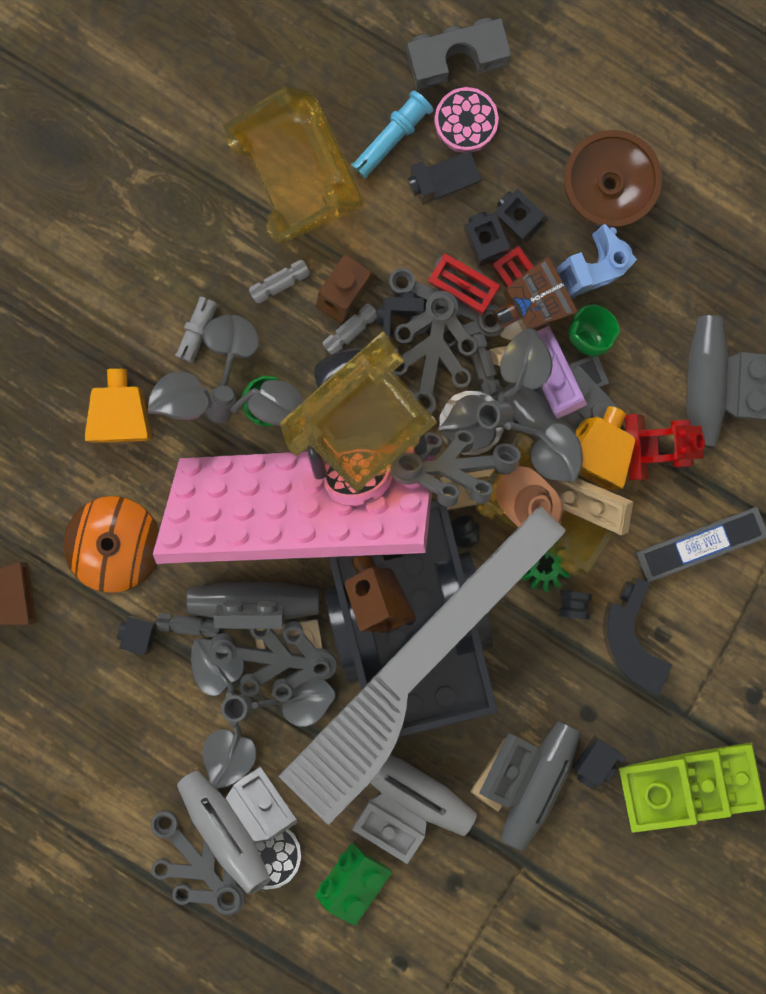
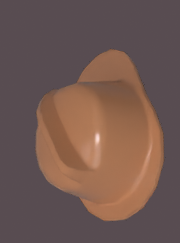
[496,466,563,527]

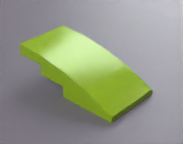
[619,742,766,833]

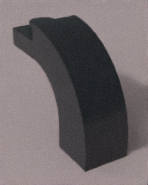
[603,577,672,695]

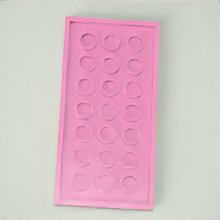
[153,446,436,564]

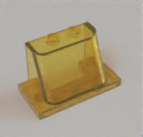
[280,331,437,492]

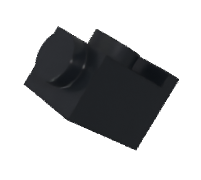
[495,188,548,243]
[464,212,510,267]
[573,735,626,790]

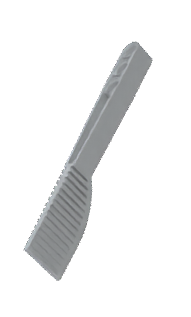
[278,506,566,825]

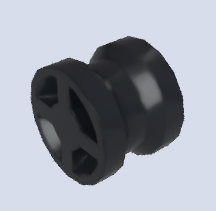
[557,590,593,620]

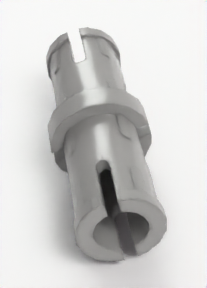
[175,296,219,364]

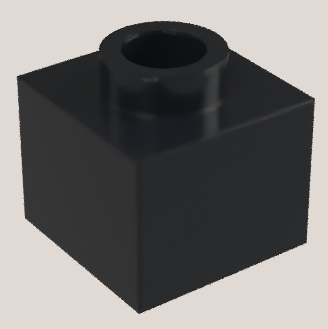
[117,615,156,655]

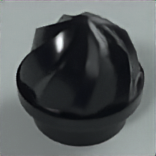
[451,515,480,548]

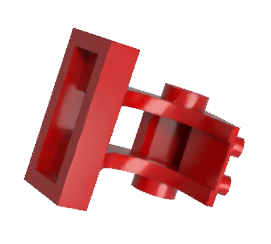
[624,414,705,481]

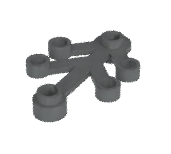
[389,256,505,348]
[389,291,478,417]
[390,430,521,507]
[209,621,337,701]
[151,810,245,915]

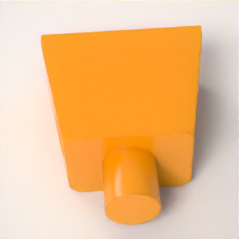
[85,369,152,443]
[575,406,635,490]

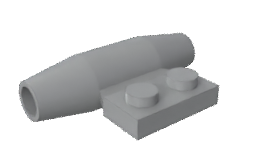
[352,755,477,864]
[177,767,297,895]

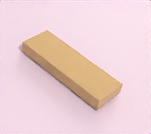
[545,478,633,535]

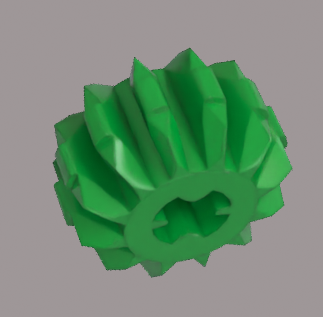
[520,541,572,592]

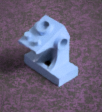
[556,224,637,299]

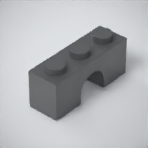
[407,18,511,90]

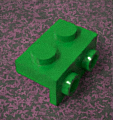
[315,843,393,926]

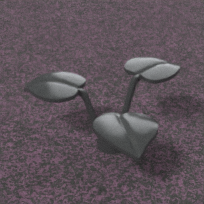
[148,314,306,428]
[438,328,583,482]
[191,639,336,788]

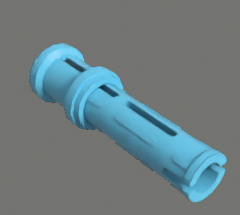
[351,90,433,179]

